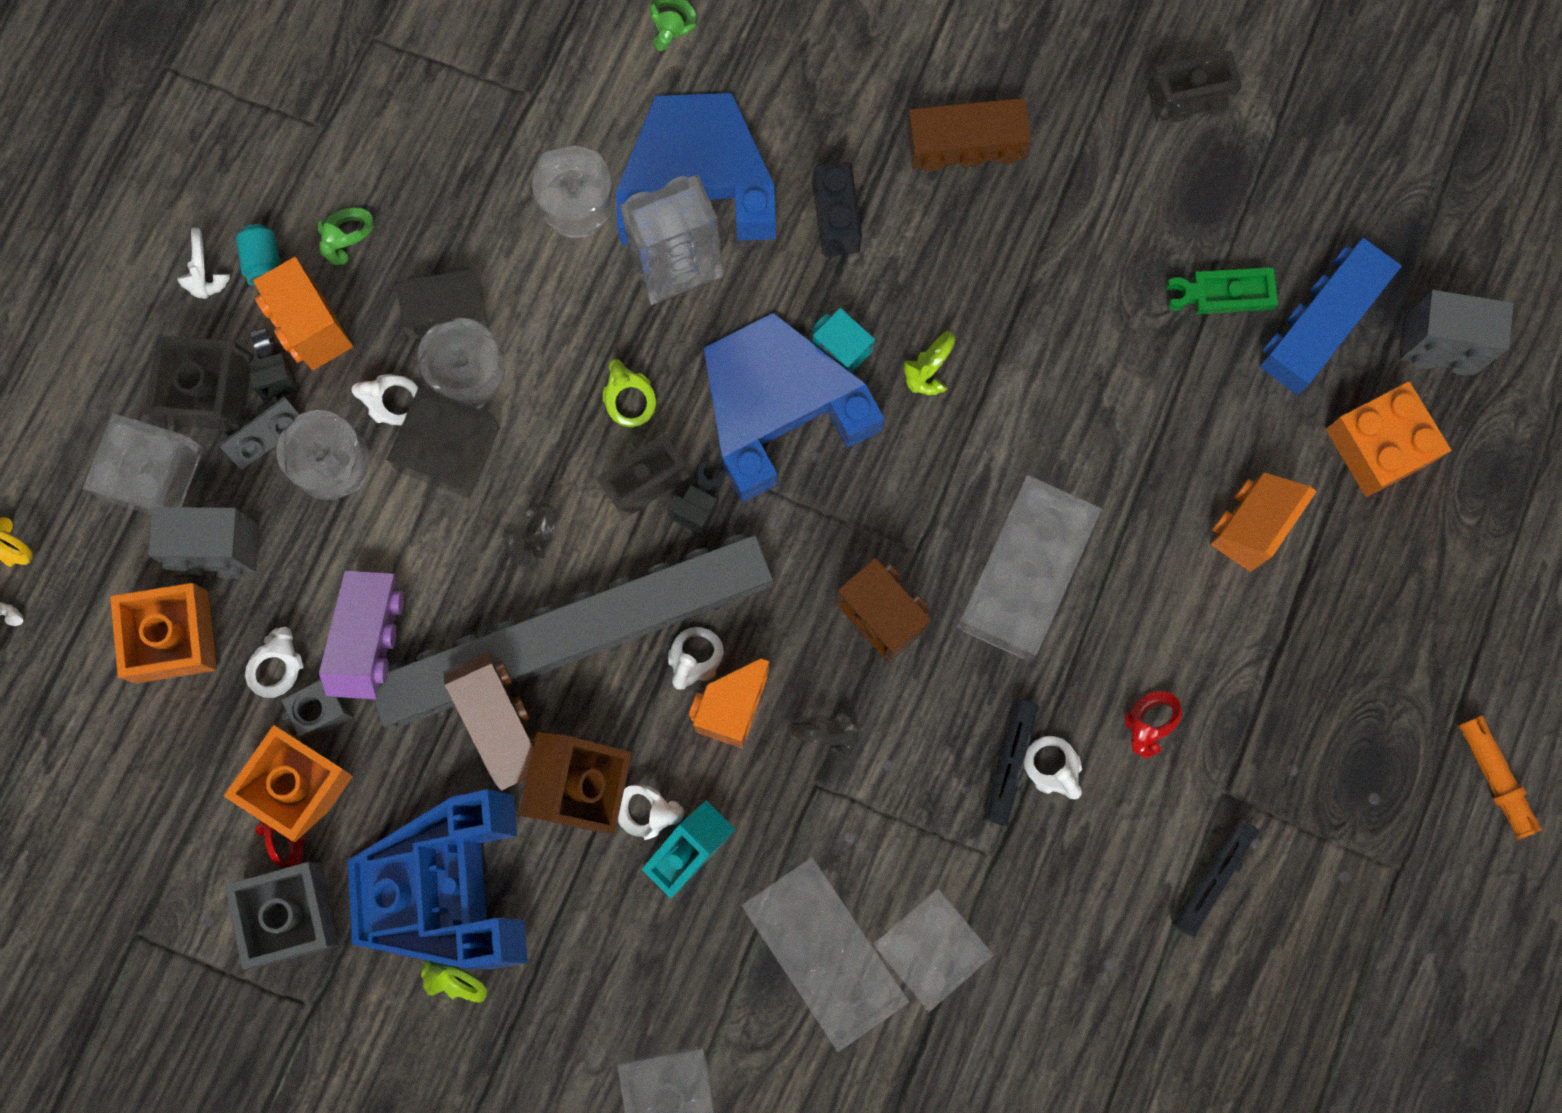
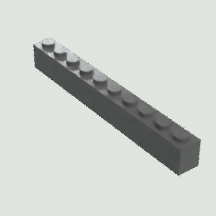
[374,534,773,730]

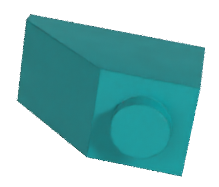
[641,800,736,899]

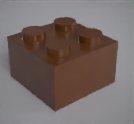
[835,558,931,664]
[519,732,632,835]

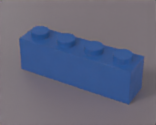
[1260,238,1402,395]

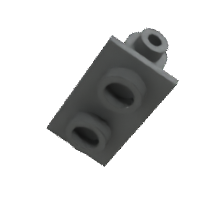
[219,394,306,470]

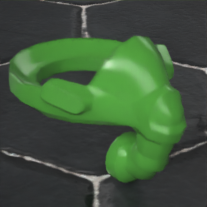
[649,0,696,51]
[318,208,374,265]

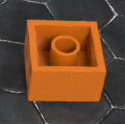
[253,256,354,371]
[1325,381,1452,498]
[110,583,217,684]

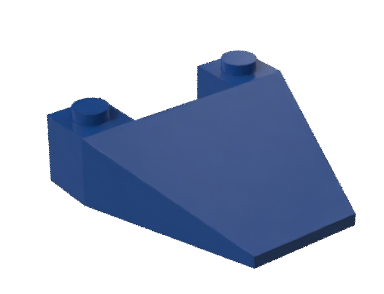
[616,93,776,245]
[704,313,885,503]
[348,790,528,969]

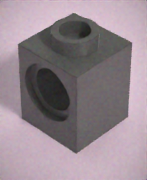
[281,680,354,741]

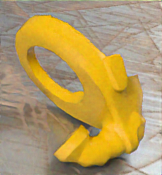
[0,517,33,567]

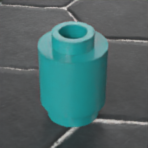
[235,224,281,286]

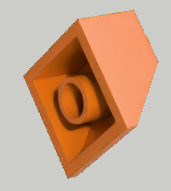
[1210,472,1317,572]
[689,659,769,748]
[224,725,353,842]

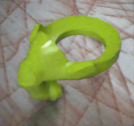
[903,331,955,396]
[603,359,656,428]
[421,960,488,1003]

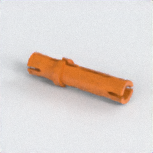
[1458,715,1543,840]

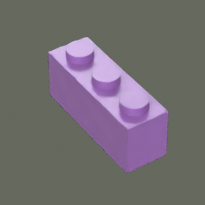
[319,571,404,699]

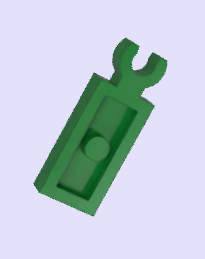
[1165,267,1278,314]

